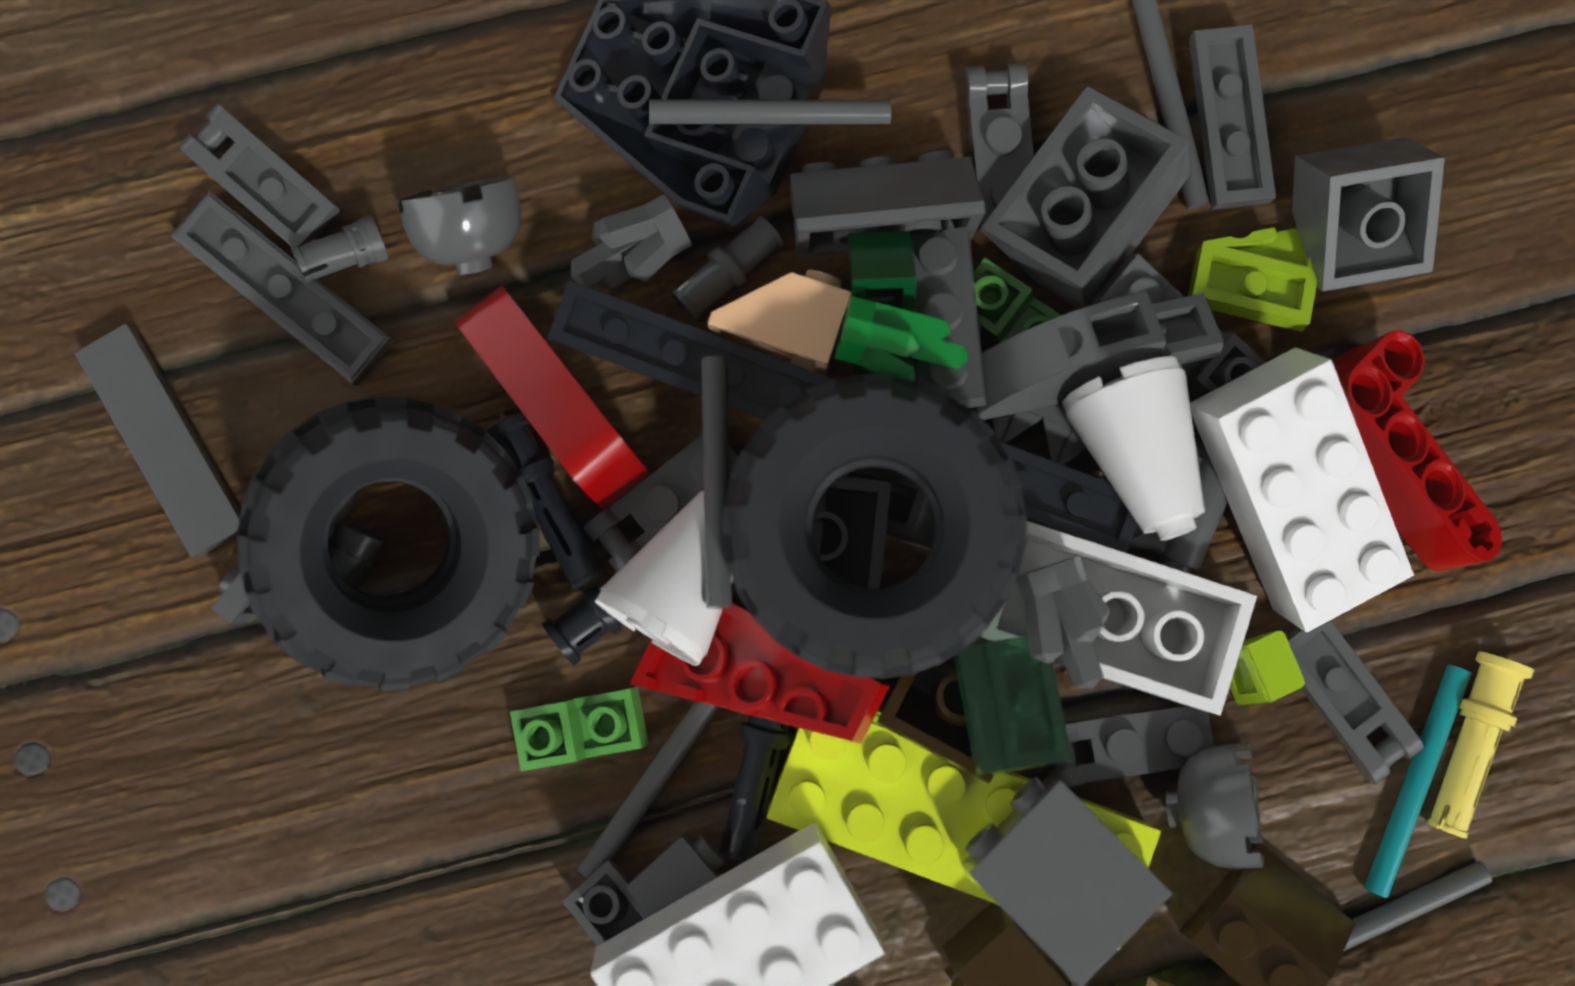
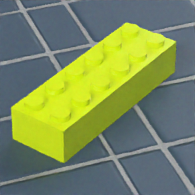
[767,723,1161,950]

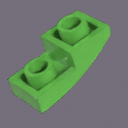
[973,258,1062,345]
[510,686,649,771]

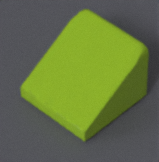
[1229,631,1305,705]

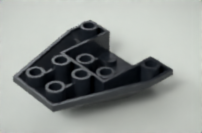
[553,0,831,226]

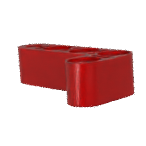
[455,285,651,511]
[1333,330,1502,572]

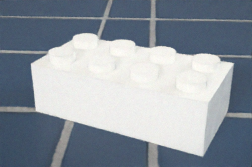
[1190,348,1414,633]
[978,521,1257,716]
[590,822,885,986]

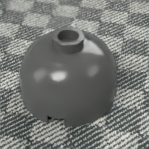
[396,176,521,275]
[1166,742,1264,869]

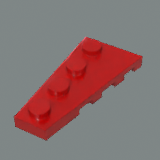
[629,601,890,743]

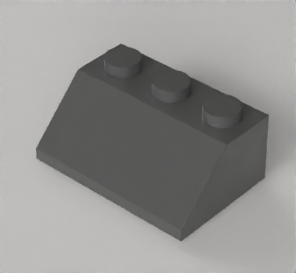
[981,86,1191,309]
[790,151,985,258]

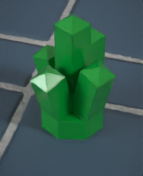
[835,296,968,381]

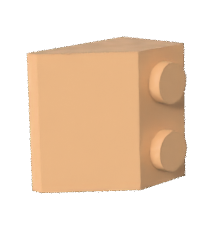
[708,270,851,376]

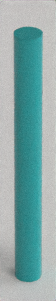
[1364,664,1472,898]

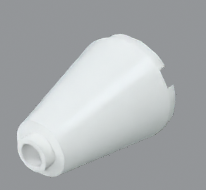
[1062,356,1205,541]
[595,491,733,666]

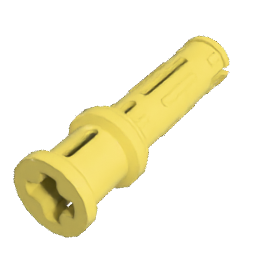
[1427,651,1534,839]

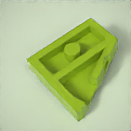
[1188,227,1317,332]

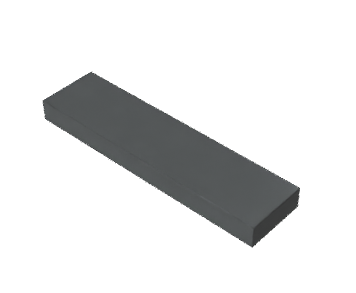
[171,191,394,386]
[74,323,241,558]

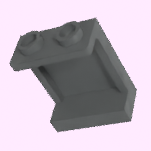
[962,774,1173,986]

